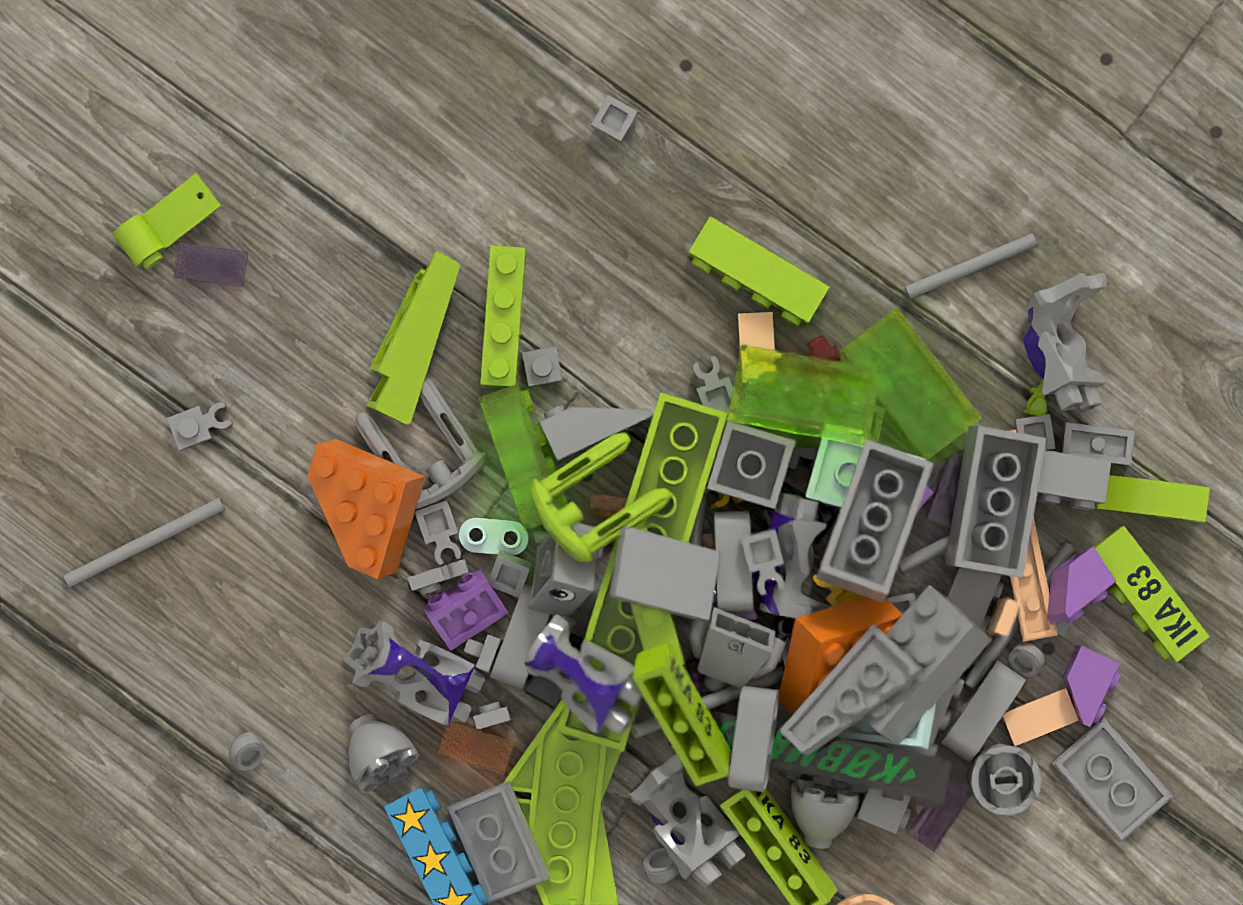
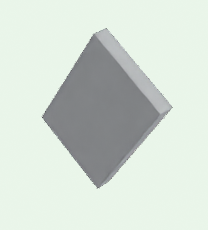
[610,526,720,622]
[1051,717,1173,843]
[447,781,551,904]

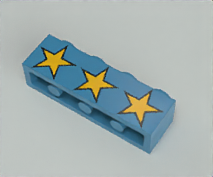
[384,786,489,905]

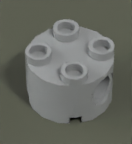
[967,744,1042,816]

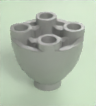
[348,714,419,793]
[791,773,860,849]

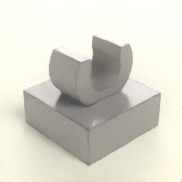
[464,635,503,673]

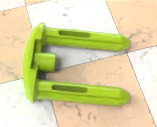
[530,433,671,563]

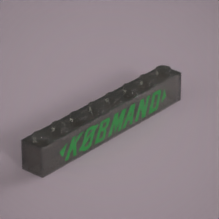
[669,710,955,809]

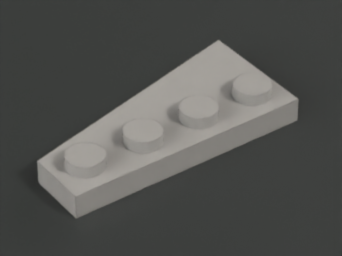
[779,624,925,756]

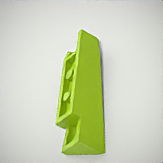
[366,251,460,425]

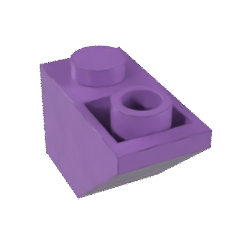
[1047,546,1116,624]
[1063,646,1121,727]

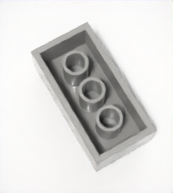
[945,426,1047,578]
[816,439,934,603]
[863,585,992,745]

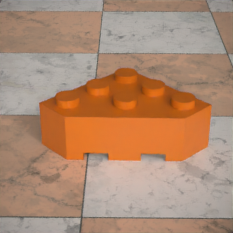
[307,439,425,579]
[779,597,903,715]

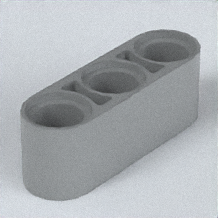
[714,511,753,613]
[490,583,551,690]
[940,659,1026,762]
[729,686,779,792]

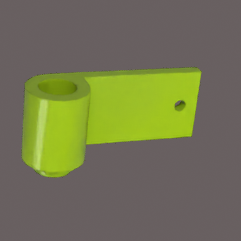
[112,173,222,270]

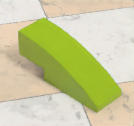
[1096,475,1210,523]

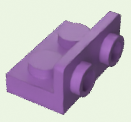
[423,570,509,651]

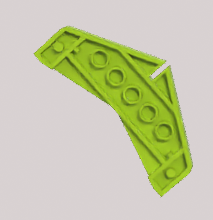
[503,697,644,905]

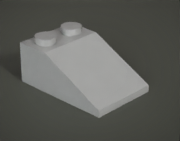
[540,405,653,464]

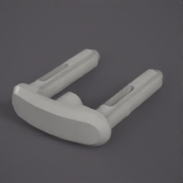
[355,377,487,511]

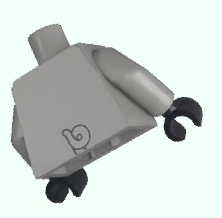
[688,588,795,692]

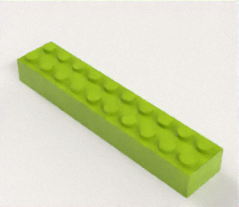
[556,392,728,752]

